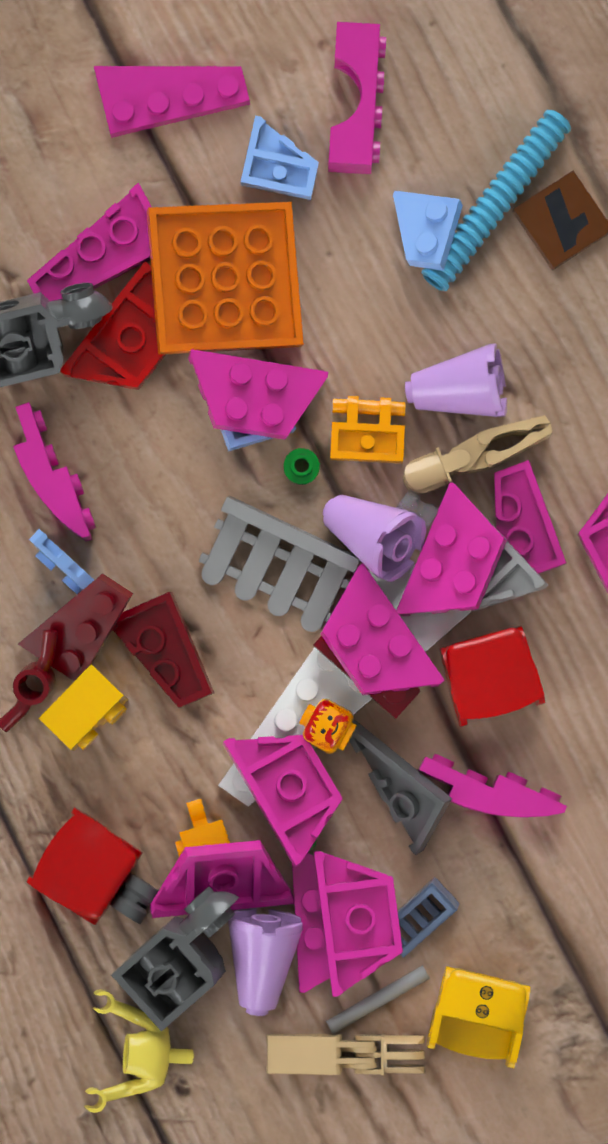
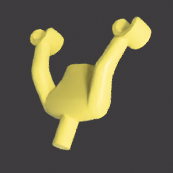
[84,989,194,1113]

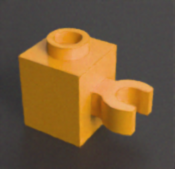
[175,799,230,857]

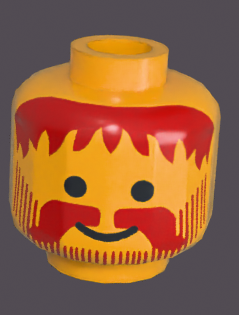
[299,699,357,754]

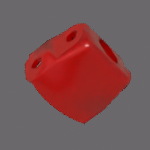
[439,626,546,727]
[26,807,143,925]

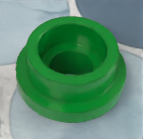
[283,448,320,485]

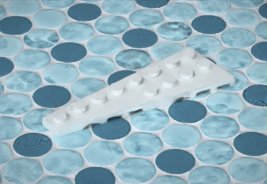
[218,564,471,807]

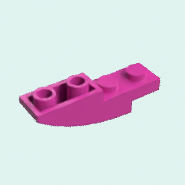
[13,402,96,542]
[418,753,567,818]

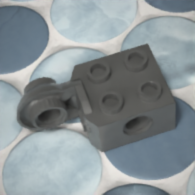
[0,282,113,387]
[111,886,239,1032]

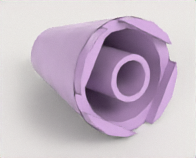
[405,343,507,417]
[323,495,426,582]
[228,908,303,1016]

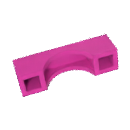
[328,22,386,174]

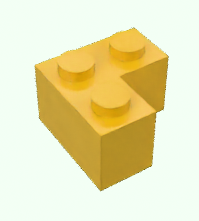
[38,664,129,751]

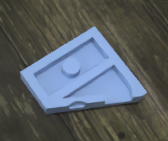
[241,115,319,200]
[393,190,463,271]

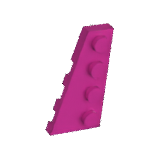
[94,66,250,138]
[27,182,152,301]

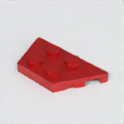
[60,261,166,390]

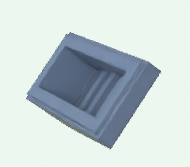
[398,877,459,958]

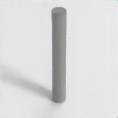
[326,965,430,1034]

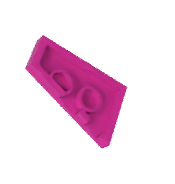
[494,460,567,574]

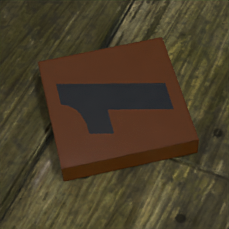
[512,170,608,271]

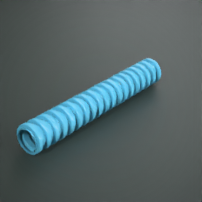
[421,110,572,291]

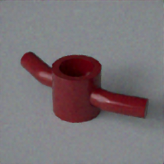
[0,629,58,732]

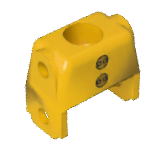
[426,966,530,1069]

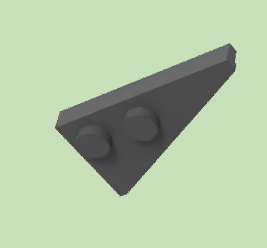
[349,720,452,855]

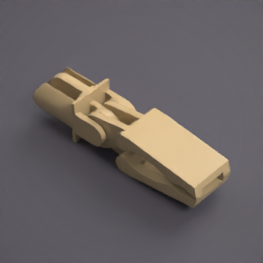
[403,415,552,494]
[266,1034,425,1075]

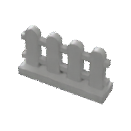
[199,496,360,632]

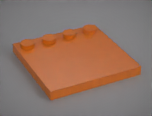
[147,202,304,355]

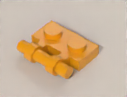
[330,396,406,464]

